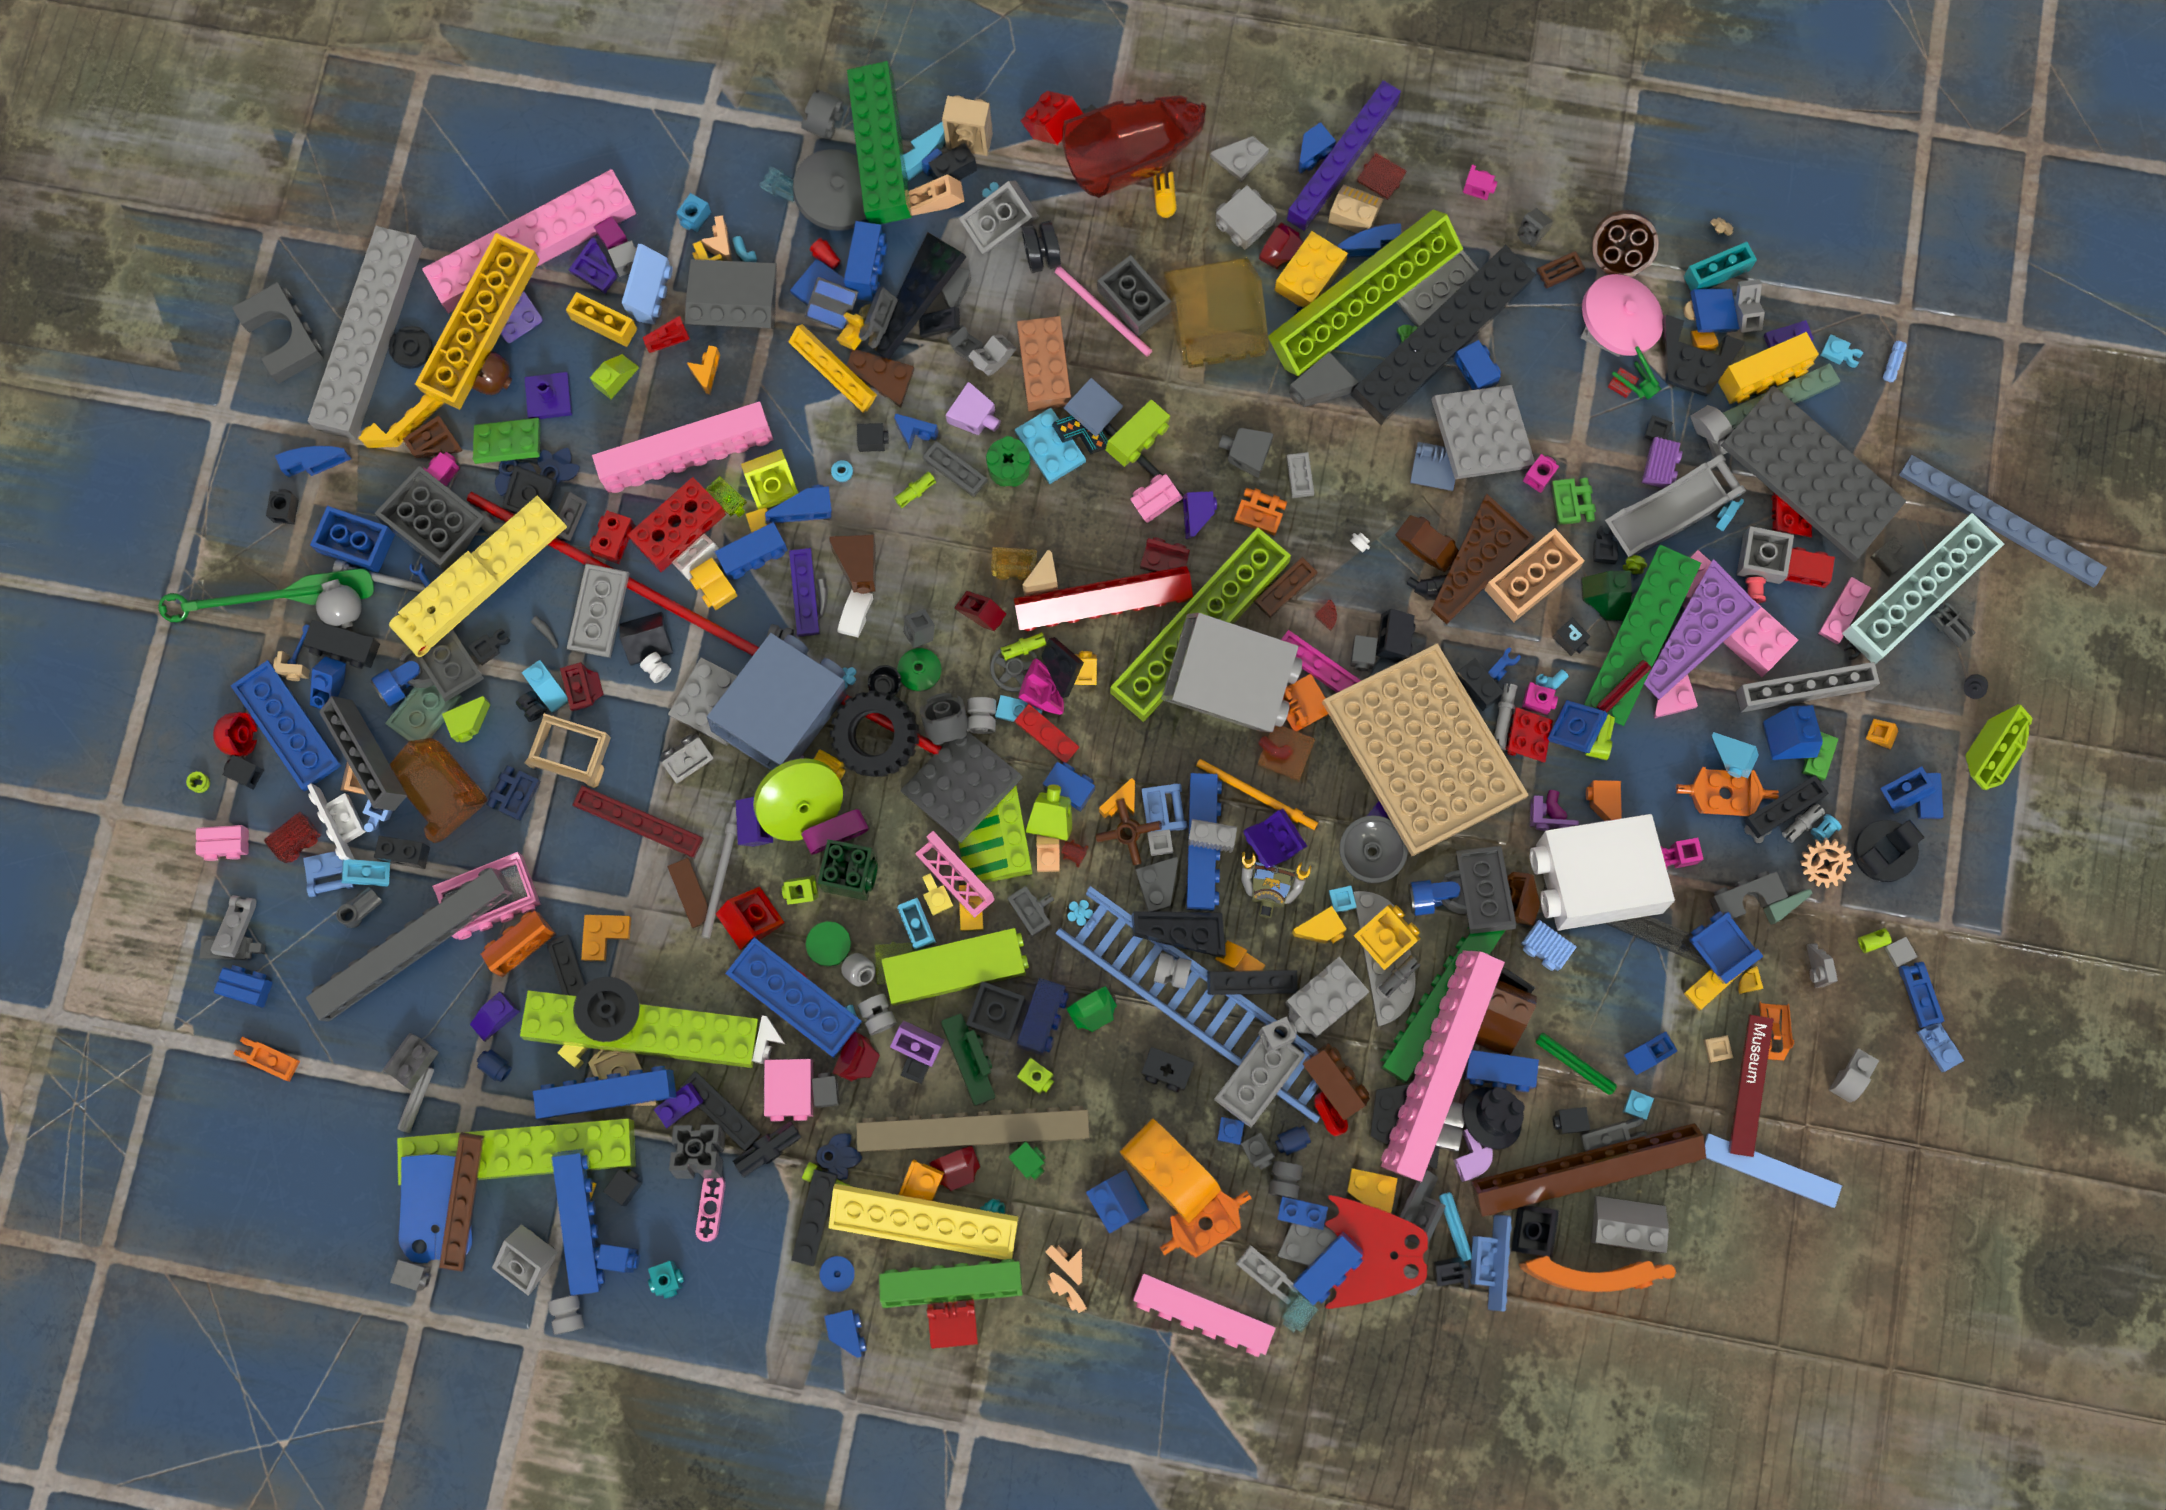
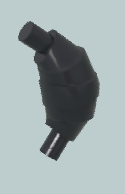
[1406,575,1447,600]

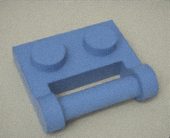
[1141,784,1188,833]
[303,851,356,897]

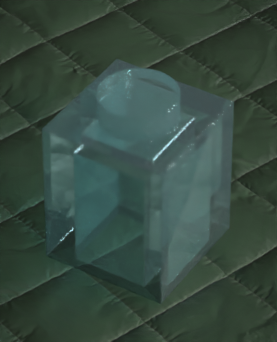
[1281,1294,1318,1333]

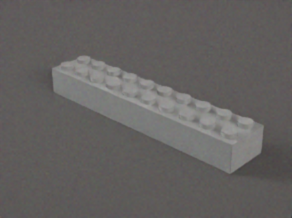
[308,226,423,440]

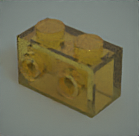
[991,547,1038,581]

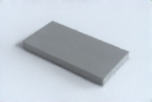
[1396,250,1479,327]
[567,564,630,658]
[1214,1031,1305,1128]

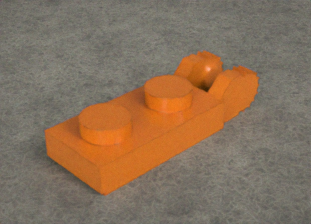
[233,1036,300,1082]

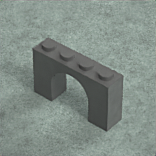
[232,282,324,384]

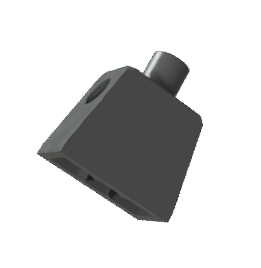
[1219,428,1274,478]

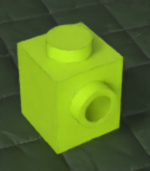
[1017,1058,1054,1094]

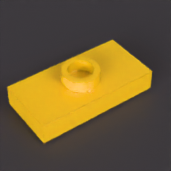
[959,885,984,931]

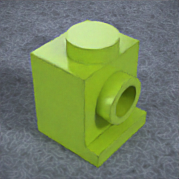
[782,875,819,905]

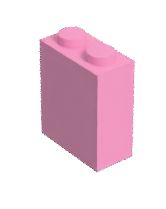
[764,1059,813,1122]

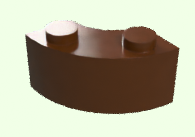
[1395,515,1459,572]

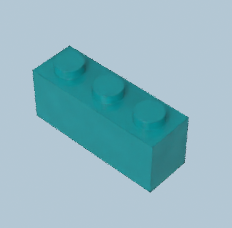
[1683,242,1757,291]

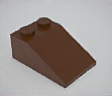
[1474,980,1537,1056]

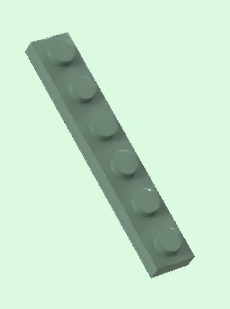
[1723,363,1841,434]

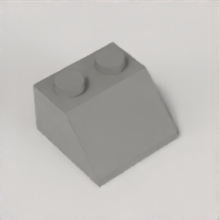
[492,1224,558,1296]

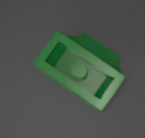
[1066,986,1117,1032]

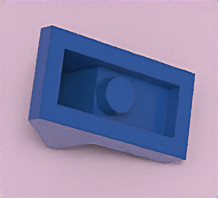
[894,414,939,450]

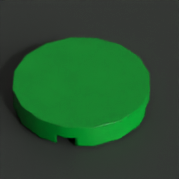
[806,921,851,967]

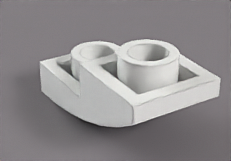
[837,590,873,637]

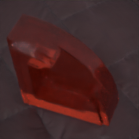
[1315,599,1337,631]

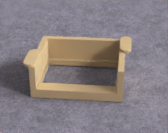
[524,713,611,788]

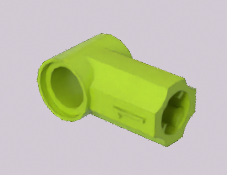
[1585,714,1615,760]

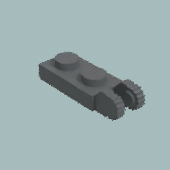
[859,287,898,348]
[1580,1118,1647,1152]

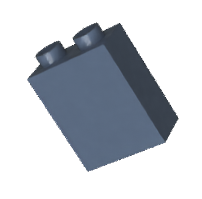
[707,633,847,771]

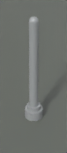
[333,559,425,592]

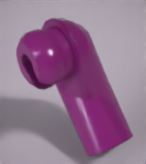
[1546,790,1567,820]

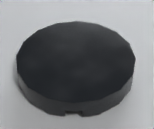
[388,326,433,369]

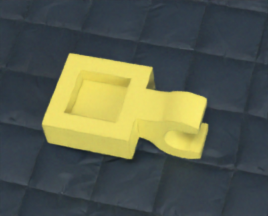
[922,873,953,916]

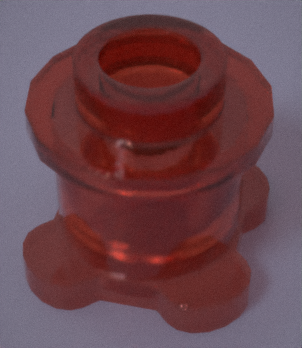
[1061,839,1089,868]

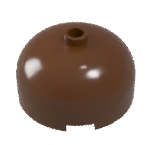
[1592,210,1659,277]

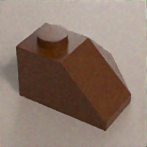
[1507,872,1540,926]

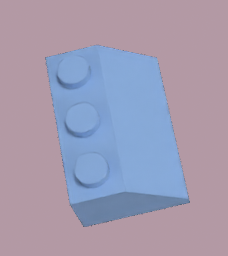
[622,244,673,325]

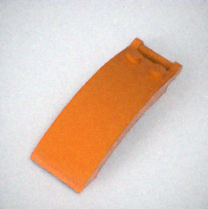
[1519,1256,1676,1292]

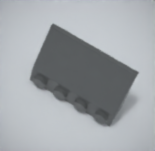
[685,259,777,329]
[374,466,486,572]

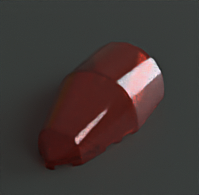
[1062,96,1207,198]

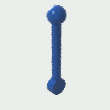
[287,625,310,664]

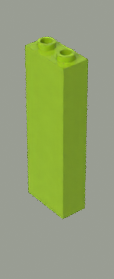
[881,928,1029,1006]

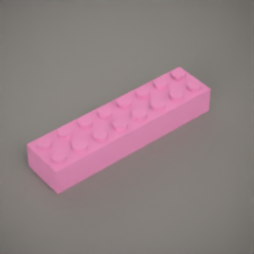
[592,402,774,493]

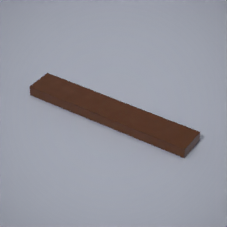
[439,1132,484,1271]

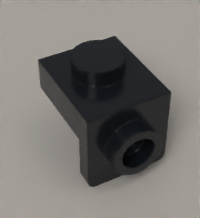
[1434,1257,1472,1289]

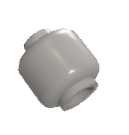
[841,953,875,987]

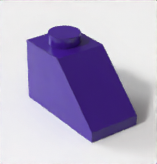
[1182,491,1217,539]
[470,991,520,1042]

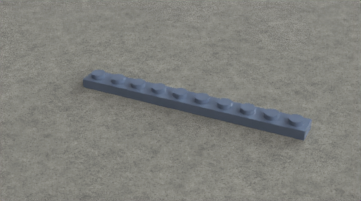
[1899,455,2107,588]

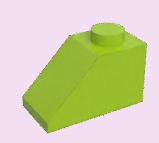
[590,354,639,399]
[442,696,490,743]

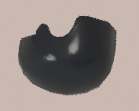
[867,665,901,696]

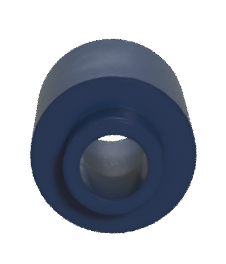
[477,1049,512,1082]
[1275,1126,1311,1156]

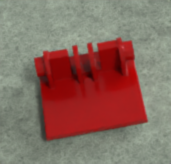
[1771,493,1812,538]
[1506,707,1553,763]
[927,1300,978,1349]

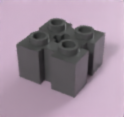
[669,1125,726,1179]

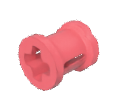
[1745,577,1766,603]

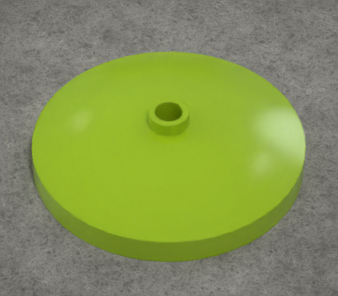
[753,758,843,841]

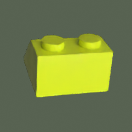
[741,449,798,510]

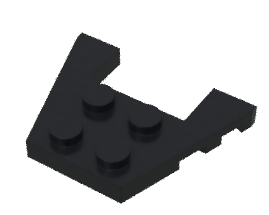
[1662,315,1745,397]
[1370,1084,1440,1169]

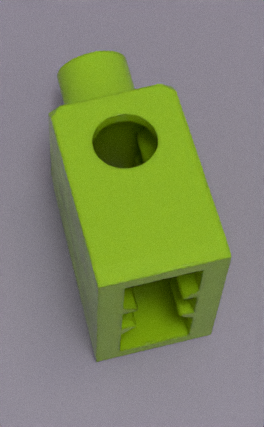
[1026,785,1072,841]

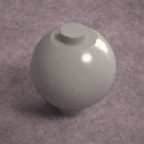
[316,579,362,629]

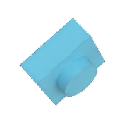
[1329,886,1357,913]
[1623,1090,1654,1121]

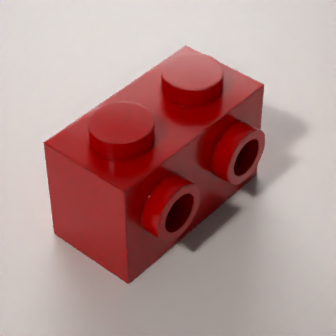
[590,510,635,564]

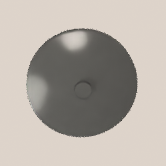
[793,149,867,230]

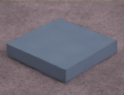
[1064,378,1124,437]

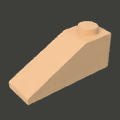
[909,174,964,216]

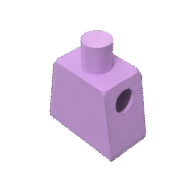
[946,382,1001,435]

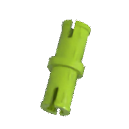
[894,471,937,508]
[1000,632,1046,661]

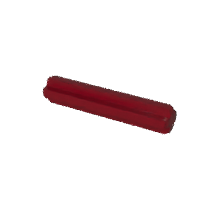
[1597,660,1651,713]

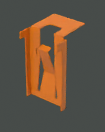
[1759,1001,1794,1061]

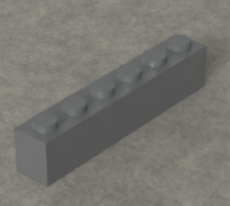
[319,696,407,811]

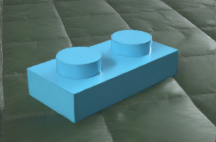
[341,859,390,887]

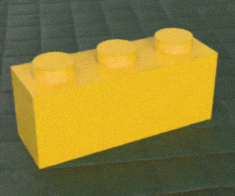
[566,292,637,347]

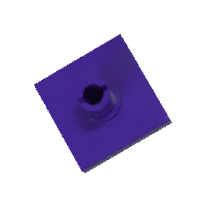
[524,372,573,419]

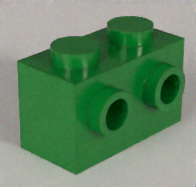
[1008,1142,1046,1181]

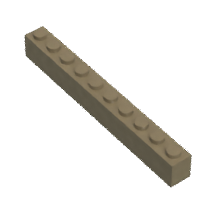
[856,1106,1090,1152]

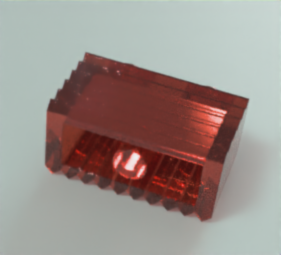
[264,812,321,863]

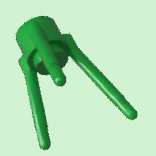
[1612,346,1661,400]

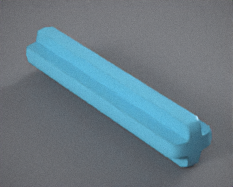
[1439,1192,1472,1262]

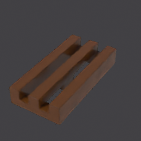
[1536,251,1585,289]

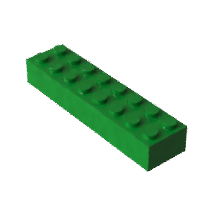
[847,61,912,225]

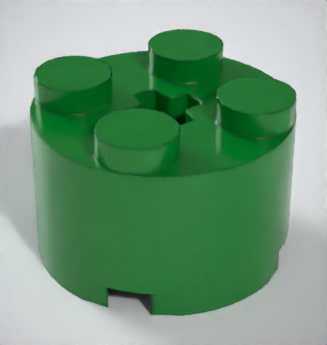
[986,436,1031,487]

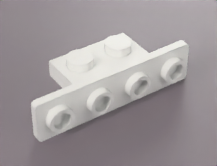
[307,783,366,860]

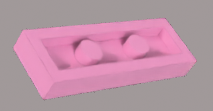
[1818,577,1871,645]

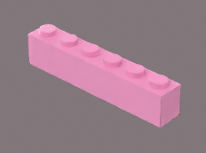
[1133,1274,1275,1357]

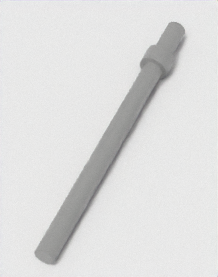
[701,807,737,939]

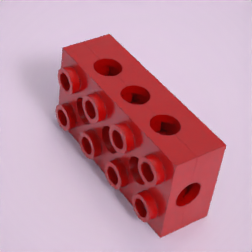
[627,477,726,572]

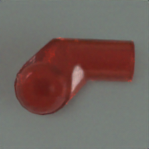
[1258,736,1292,761]

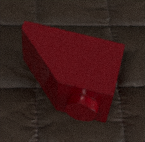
[954,591,1007,631]

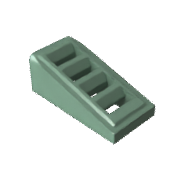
[1763,889,1812,925]

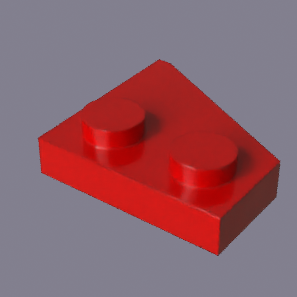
[643,316,690,353]

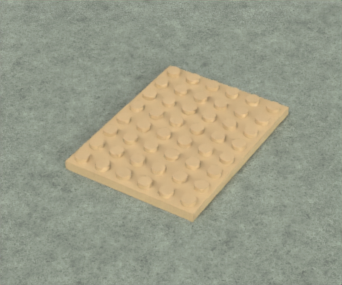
[1322,643,1529,857]

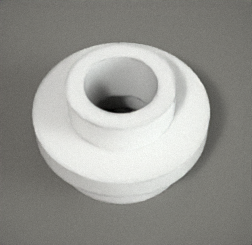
[1350,532,1370,552]

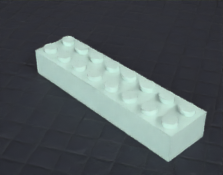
[1842,513,2004,664]

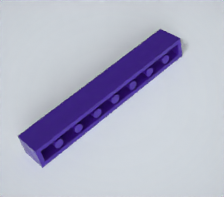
[1287,80,1401,231]

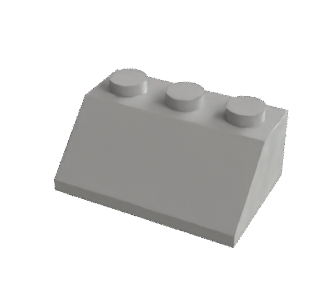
[1591,1196,1669,1253]

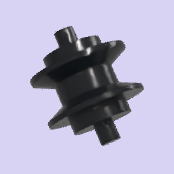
[1964,674,1988,699]

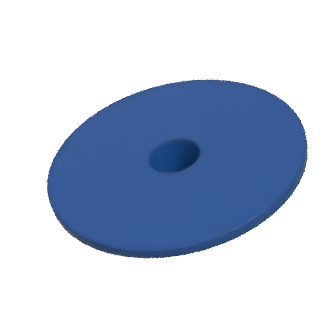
[820,1256,855,1292]

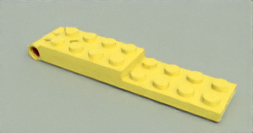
[389,496,567,657]

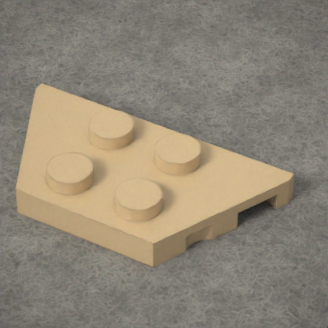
[588,1050,658,1106]

